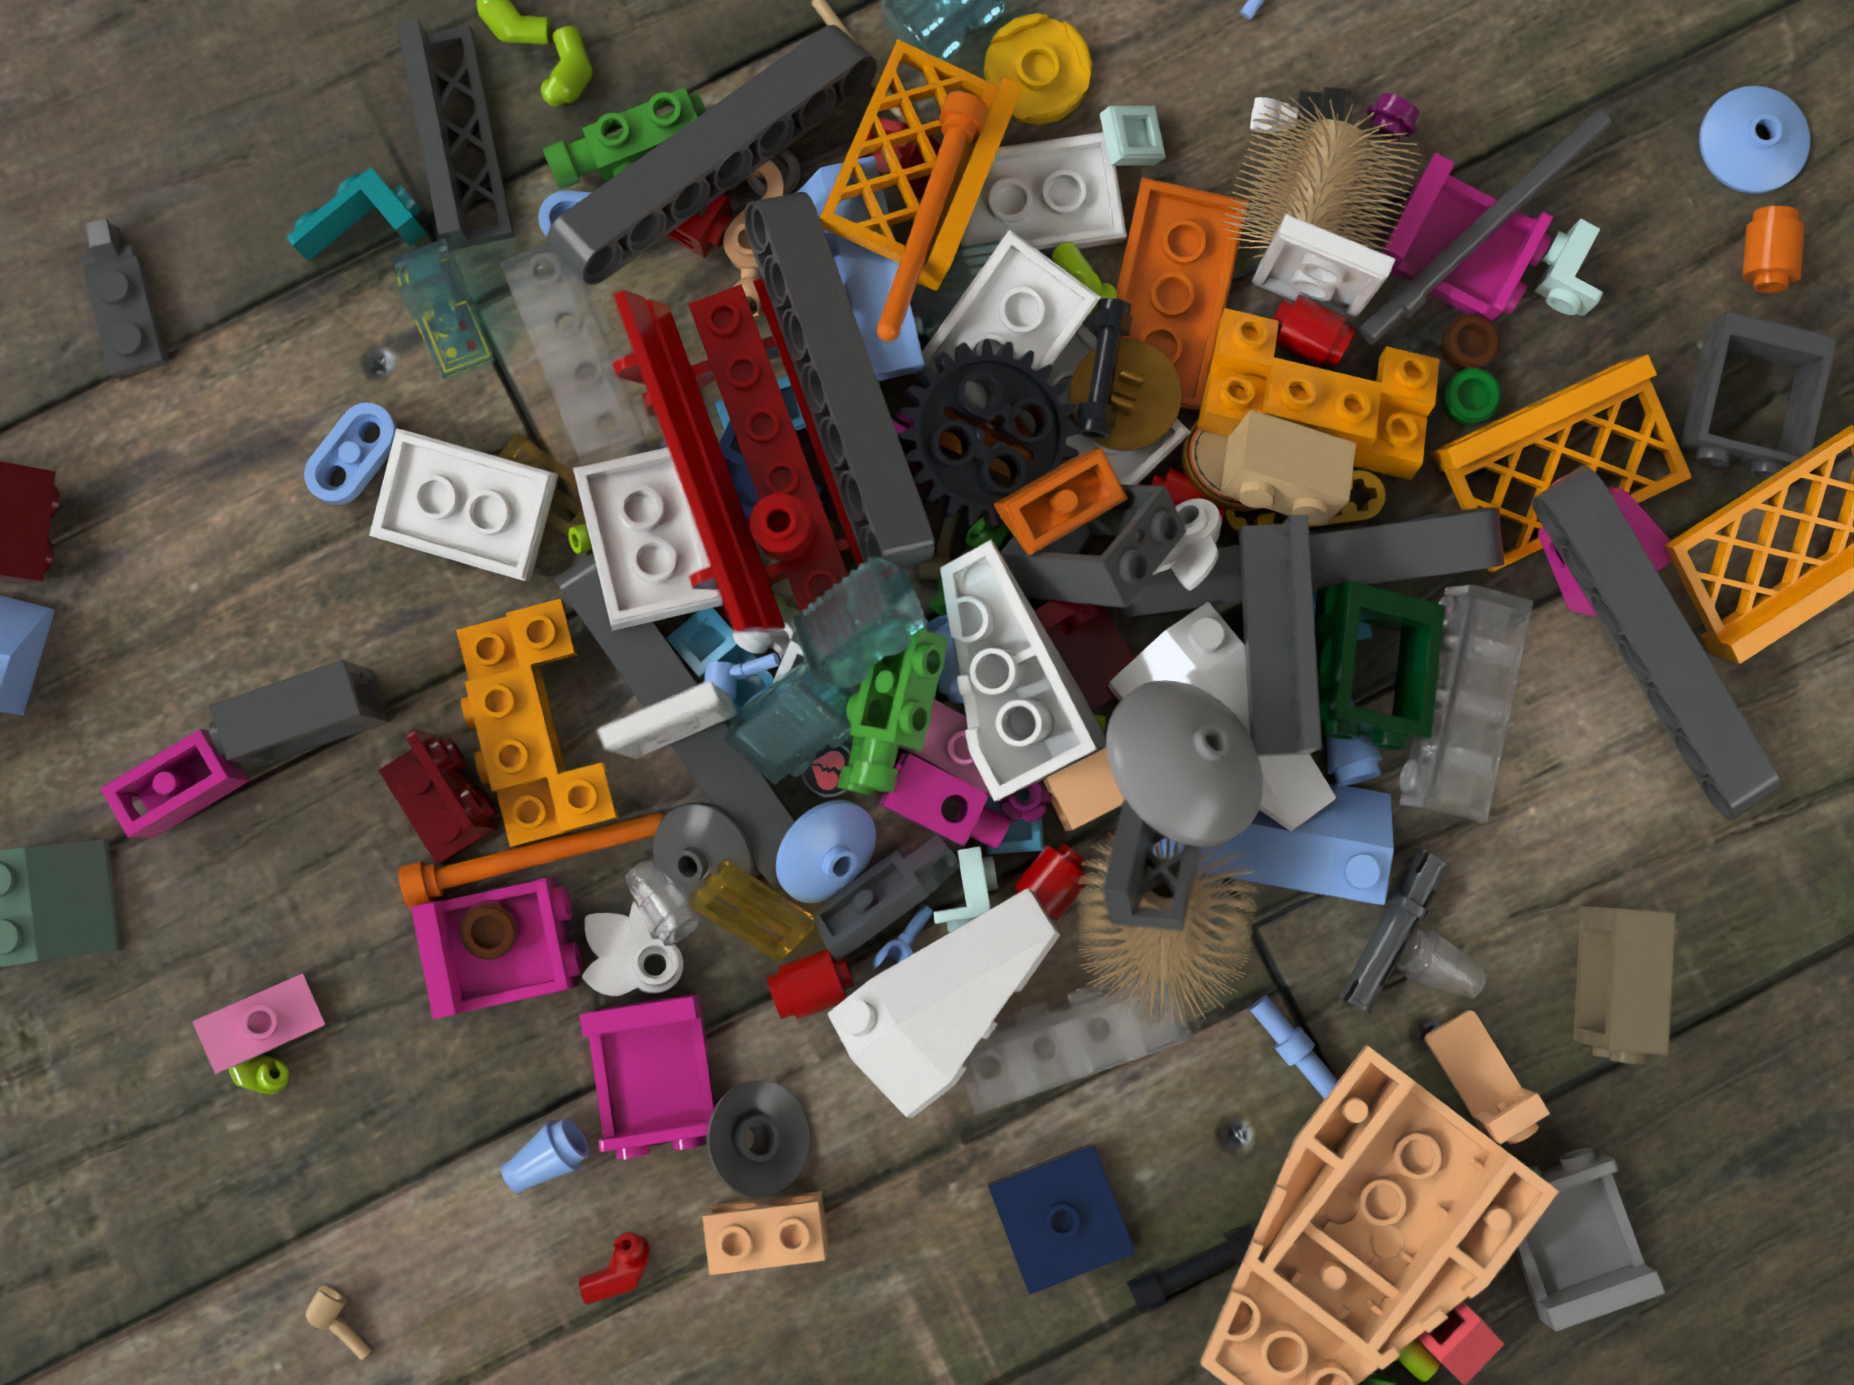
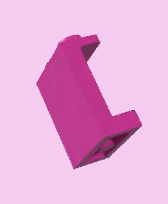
[1379,153,1553,322]
[411,877,583,1019]
[580,993,716,1159]

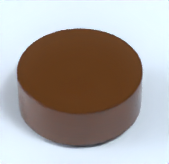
[1441,314,1500,371]
[460,900,520,960]

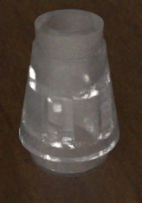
[624,860,702,946]
[1397,929,1487,999]

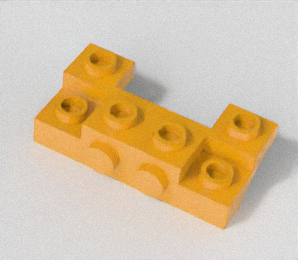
[1197,308,1440,480]
[456,598,619,847]

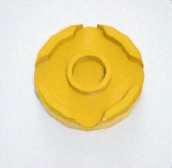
[983,13,1092,125]

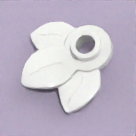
[1153,498,1222,590]
[582,889,683,997]

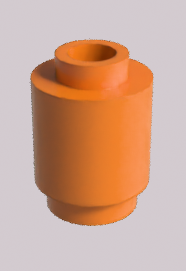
[1742,206,1805,293]

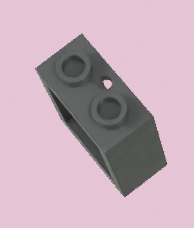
[1679,311,1837,480]
[1000,484,1187,608]
[209,660,390,766]

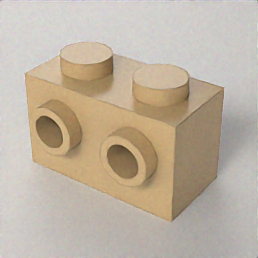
[1220,410,1356,526]

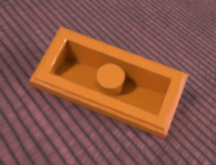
[993,447,1128,555]

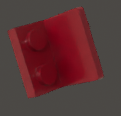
[1034,600,1135,711]
[378,729,498,865]

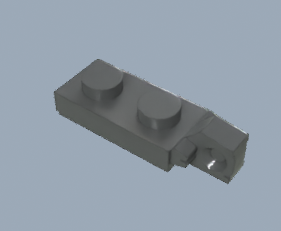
[83,218,169,378]
[808,834,960,961]

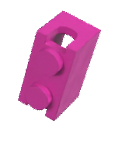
[100,729,250,839]

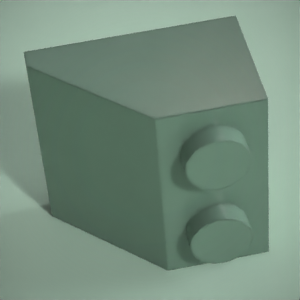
[0,839,121,968]

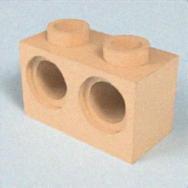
[1043,747,1124,831]
[702,1191,829,1275]

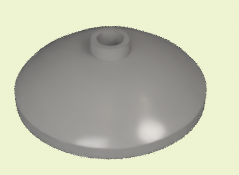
[1107,680,1263,847]

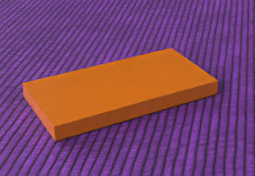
[1116,177,1249,415]

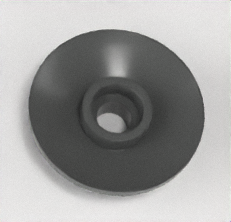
[653,802,754,912]
[707,1080,810,1197]

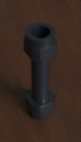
[1076,298,1132,439]
[1127,1223,1255,1314]

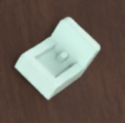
[1534,219,1603,316]
[933,847,998,932]

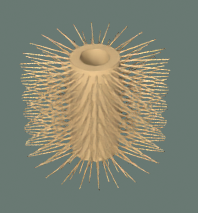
[1221,96,1422,257]
[1077,831,1258,1027]

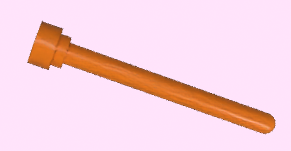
[877,91,989,342]
[398,812,665,910]

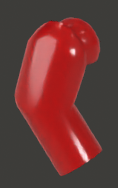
[579,1232,650,1305]

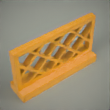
[819,39,1024,291]
[1430,354,1692,572]
[1664,425,1854,664]

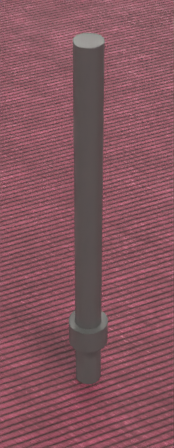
[1358,109,1612,345]

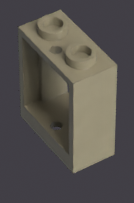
[1573,906,1676,1064]

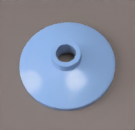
[1699,86,1810,194]
[776,800,876,903]

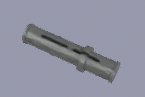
[1338,848,1452,1014]

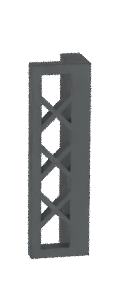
[396,19,515,251]
[1238,515,1322,756]
[1103,798,1200,931]

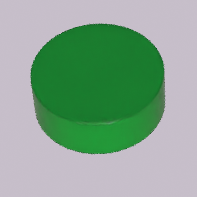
[1441,368,1501,426]

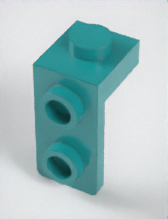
[286,167,426,260]

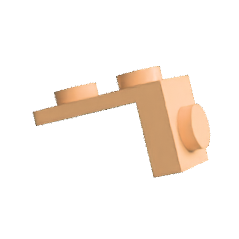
[1425,1010,1550,1145]

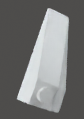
[940,540,1107,802]
[1108,602,1336,832]
[827,888,1060,1119]

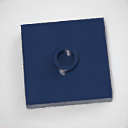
[988,1142,1136,1295]

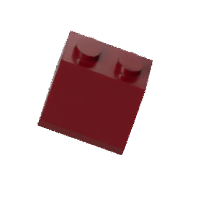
[0,461,60,584]

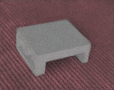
[1515,1148,1665,1332]

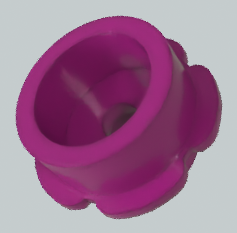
[1366,93,1420,142]
[999,778,1052,822]

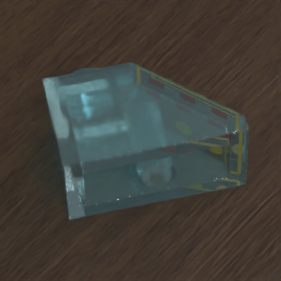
[394,238,495,380]

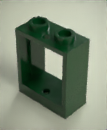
[1314,581,1445,750]

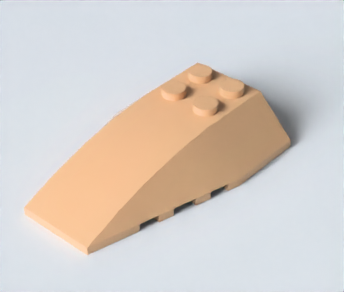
[1200,1045,1559,1385]

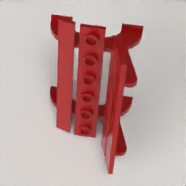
[612,279,908,633]

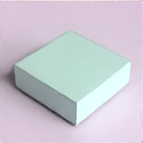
[1100,106,1166,166]

